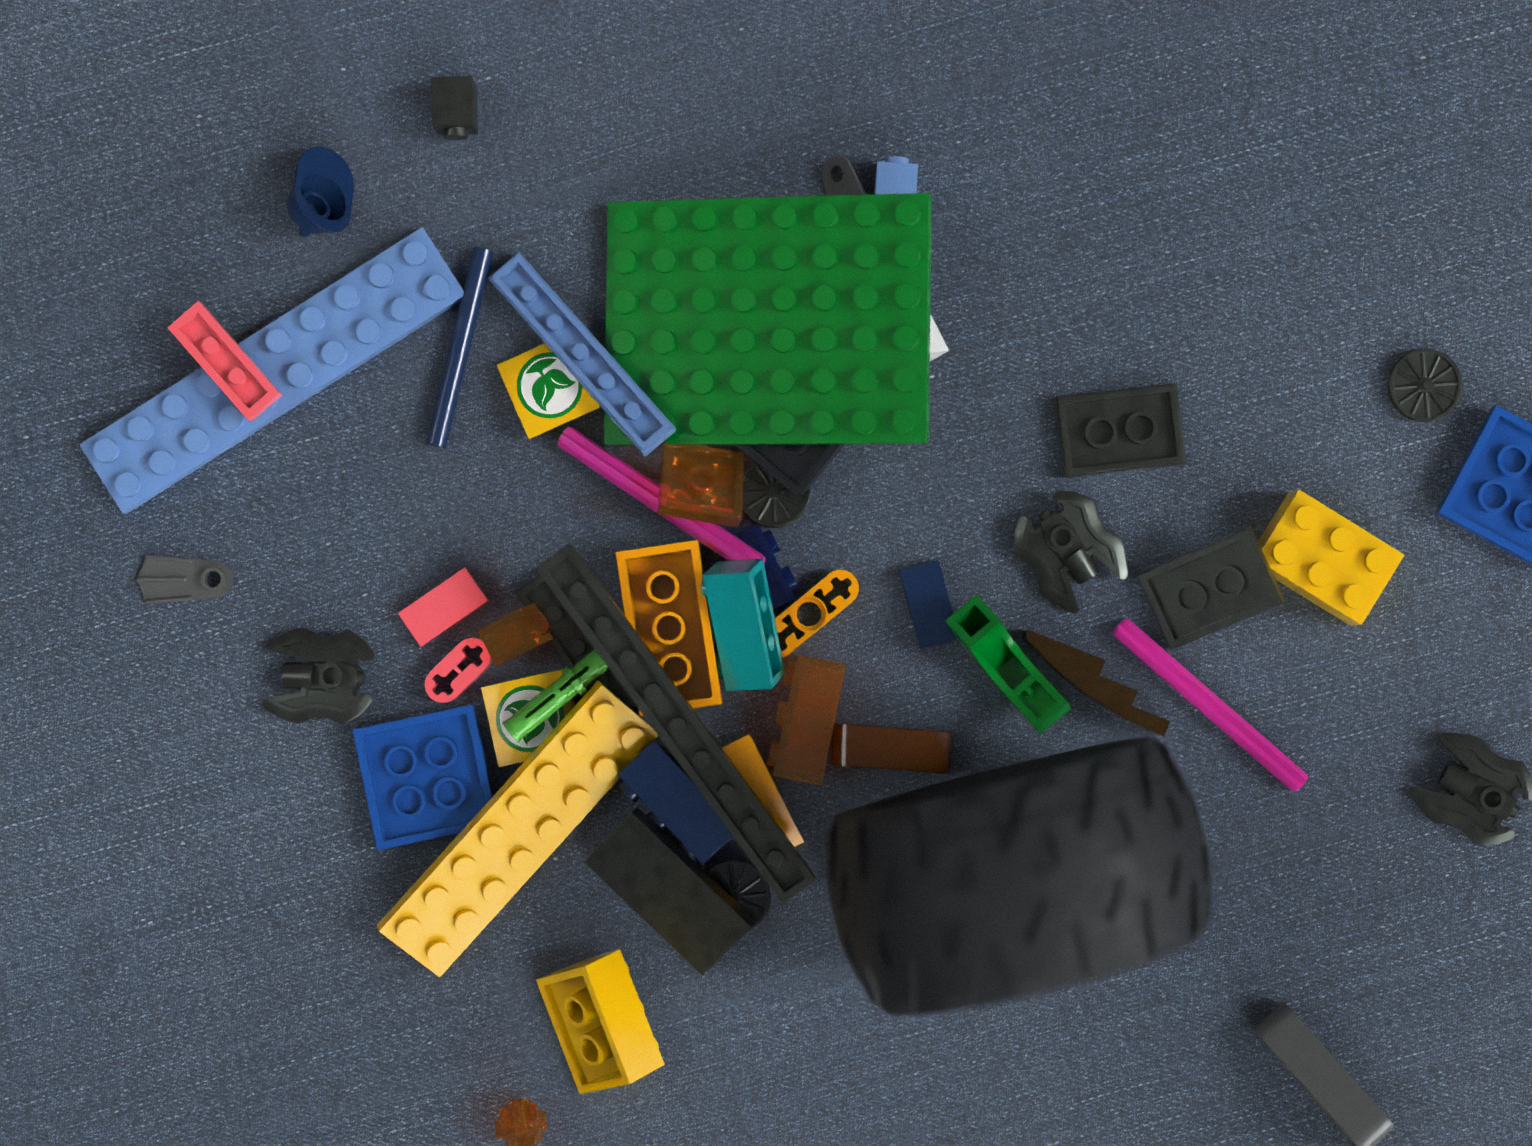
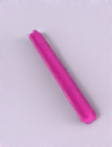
[558,427,766,563]
[1112,619,1308,791]

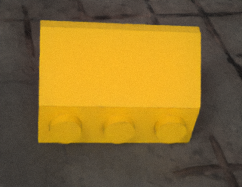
[536,949,665,1094]

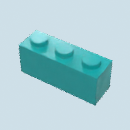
[701,558,785,691]

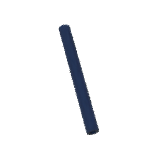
[426,247,493,448]

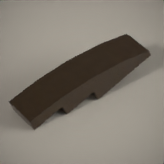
[1021,630,1170,737]

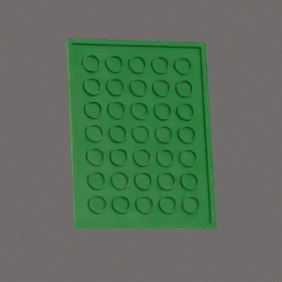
[604,193,932,446]

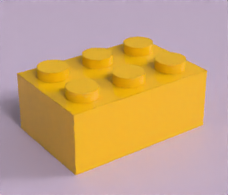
[1258,489,1404,625]

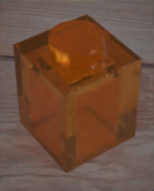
[478,603,553,667]

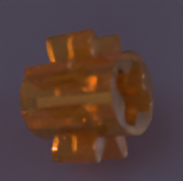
[495,1099,548,1146]

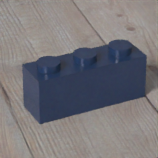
[618,739,732,865]

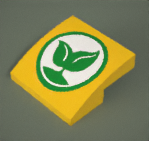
[497,343,600,439]
[481,669,575,767]

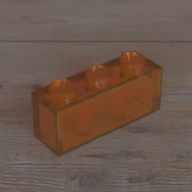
[767,654,846,786]

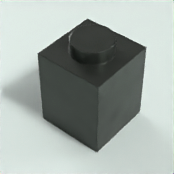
[431,76,478,140]

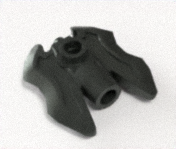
[1014,490,1129,613]
[262,628,375,725]
[1408,733,1532,845]

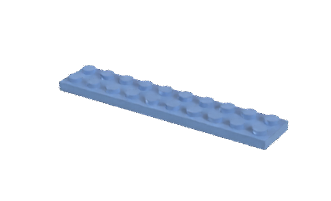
[79,227,464,514]

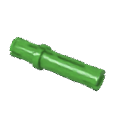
[502,649,609,743]

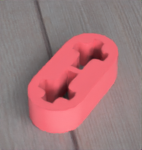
[424,638,493,703]

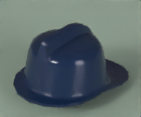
[287,146,354,237]

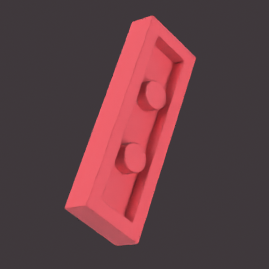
[167,301,282,422]

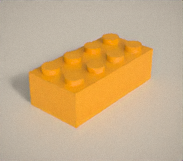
[616,540,723,716]

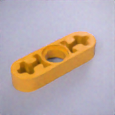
[775,570,859,658]

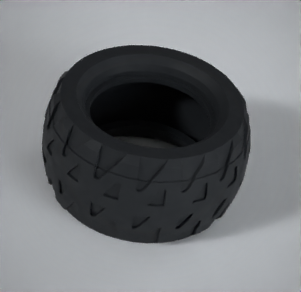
[826,736,1212,1015]

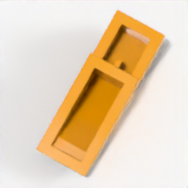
[721,733,804,847]

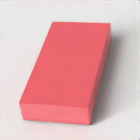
[398,567,489,647]

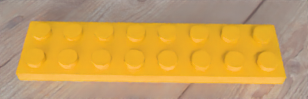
[377,680,659,977]

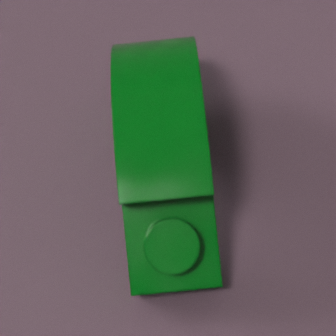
[945,594,1071,735]

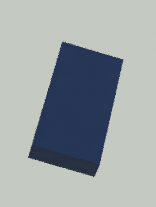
[899,560,957,649]

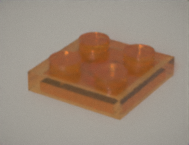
[658,441,744,527]

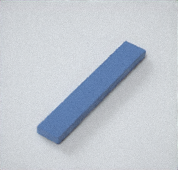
[488,252,676,457]

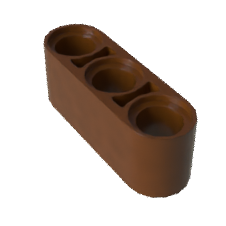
[831,723,952,774]

